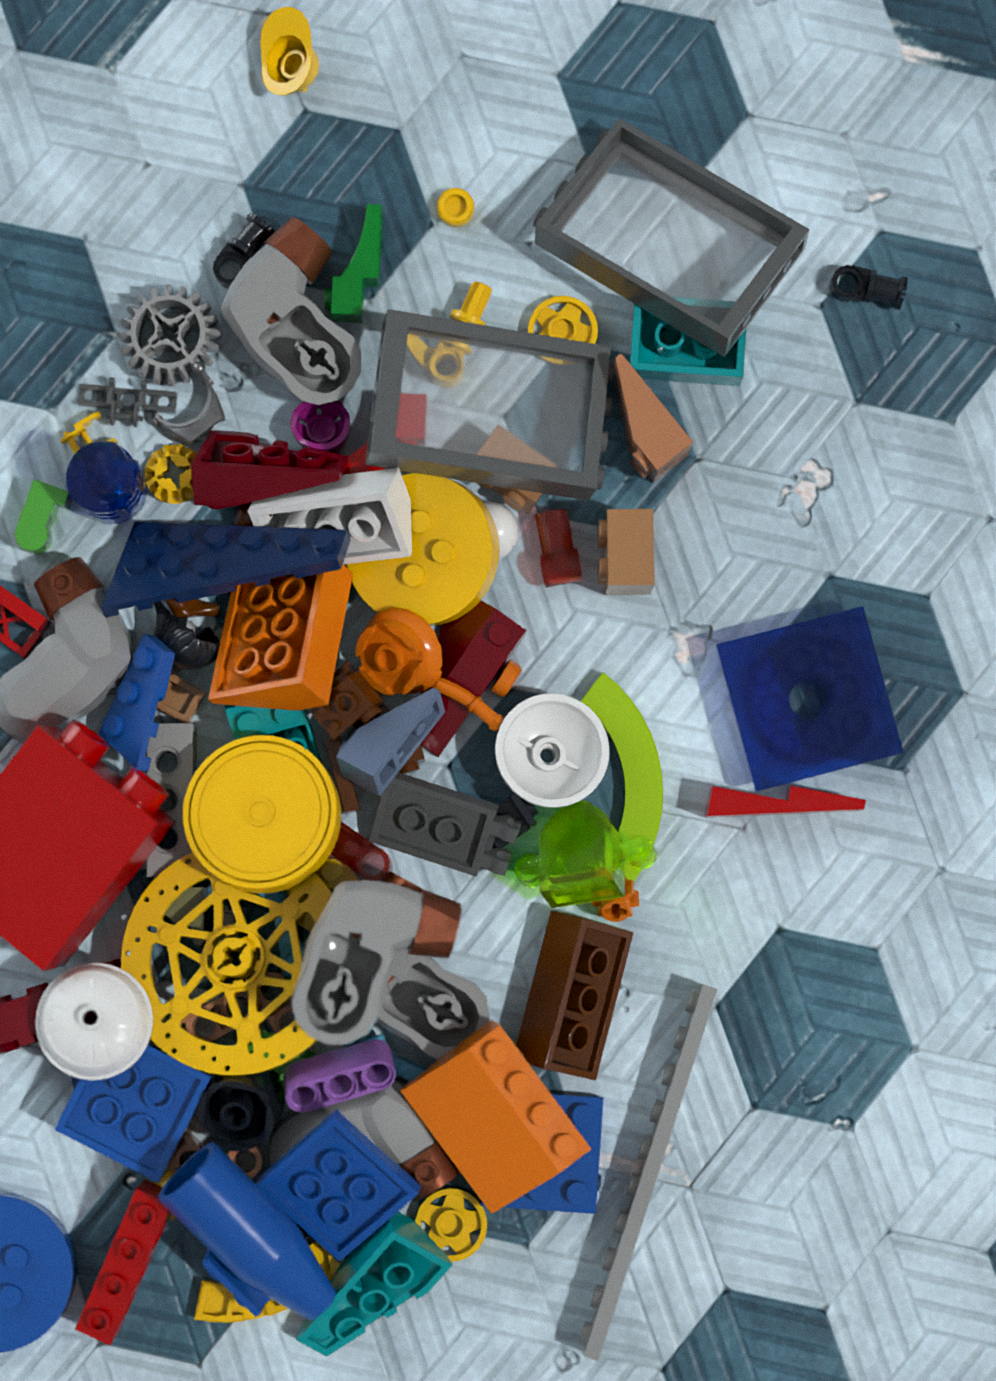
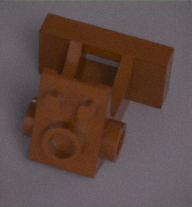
[309,661,390,740]

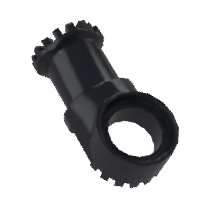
[213,213,275,289]
[829,265,908,310]

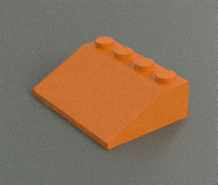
[208,565,353,711]
[400,1019,591,1214]

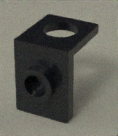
[494,793,539,848]

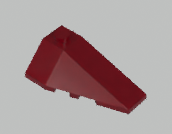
[191,430,348,509]
[420,600,526,757]

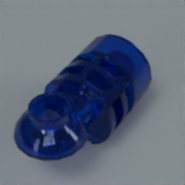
[66,441,147,524]

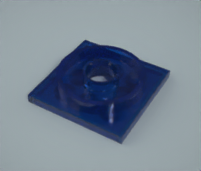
[716,606,904,792]

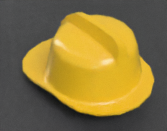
[260,7,320,96]

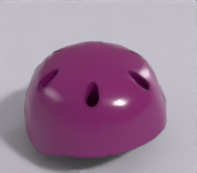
[290,400,350,453]

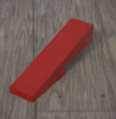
[705,786,866,818]

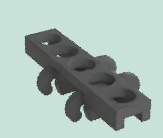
[78,377,178,428]

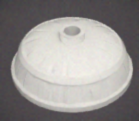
[495,694,609,808]
[35,963,153,1080]

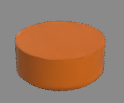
[490,659,522,698]

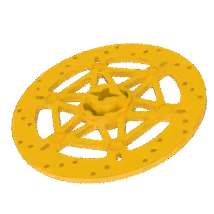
[121,852,332,1075]

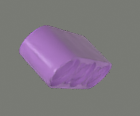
[283,1039,396,1113]

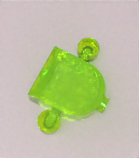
[514,801,657,908]

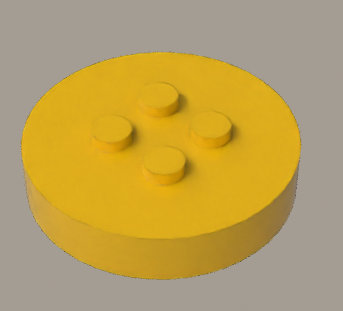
[347,473,500,626]
[183,735,341,893]

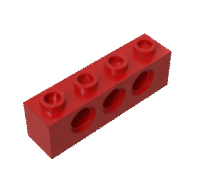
[75,1179,171,1346]

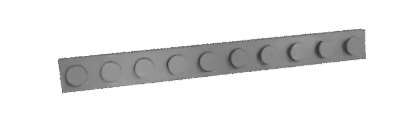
[578,984,717,1361]

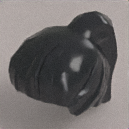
[153,601,220,675]

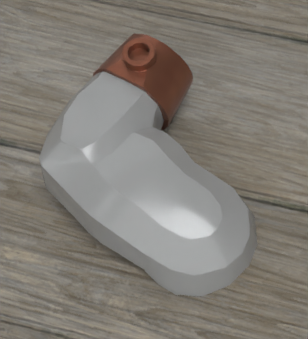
[268,1077,460,1202]

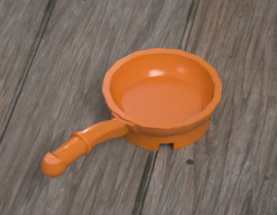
[355,607,504,732]

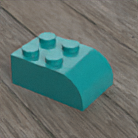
[630,298,746,386]

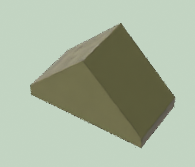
[160,887,208,947]

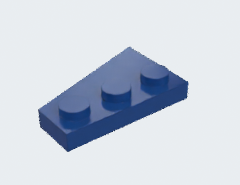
[98,634,175,772]

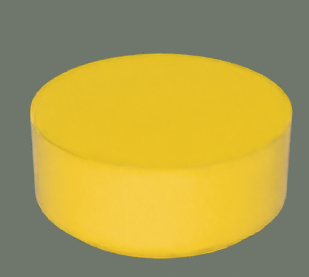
[437,188,474,228]

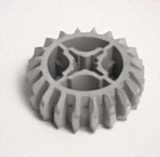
[119,285,221,386]

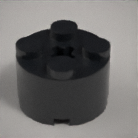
[197,1066,284,1152]

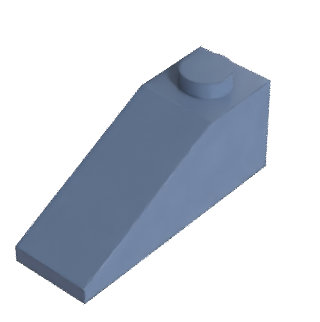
[336,688,446,796]

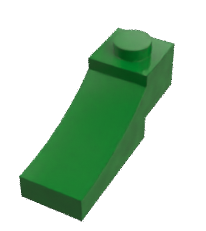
[324,204,383,323]

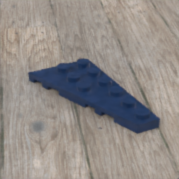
[101,522,351,618]

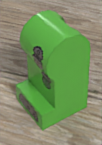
[15,479,74,554]

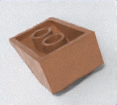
[613,353,693,483]

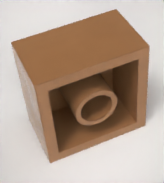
[597,509,654,595]

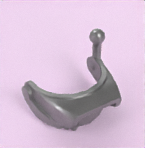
[151,362,226,447]

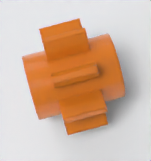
[591,874,639,922]

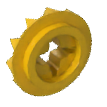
[144,444,196,504]

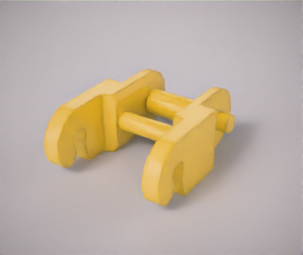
[60,412,118,464]

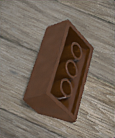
[516,911,634,1081]

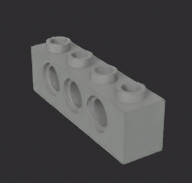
[141,723,197,878]

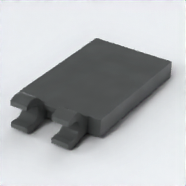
[369,772,523,877]

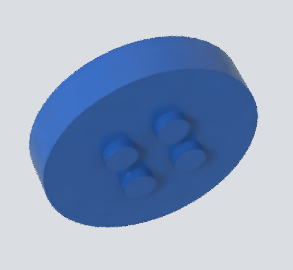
[0,1193,77,1352]

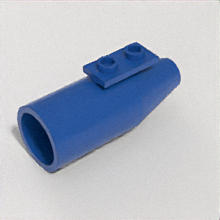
[158,1143,336,1321]

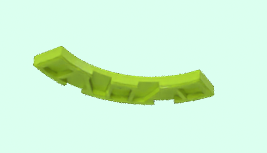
[580,672,663,882]

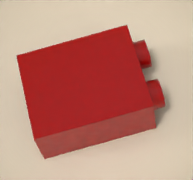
[0,719,176,971]

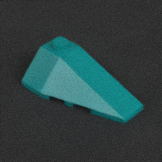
[295,1211,452,1357]

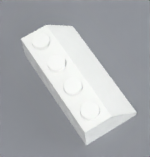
[247,468,412,564]

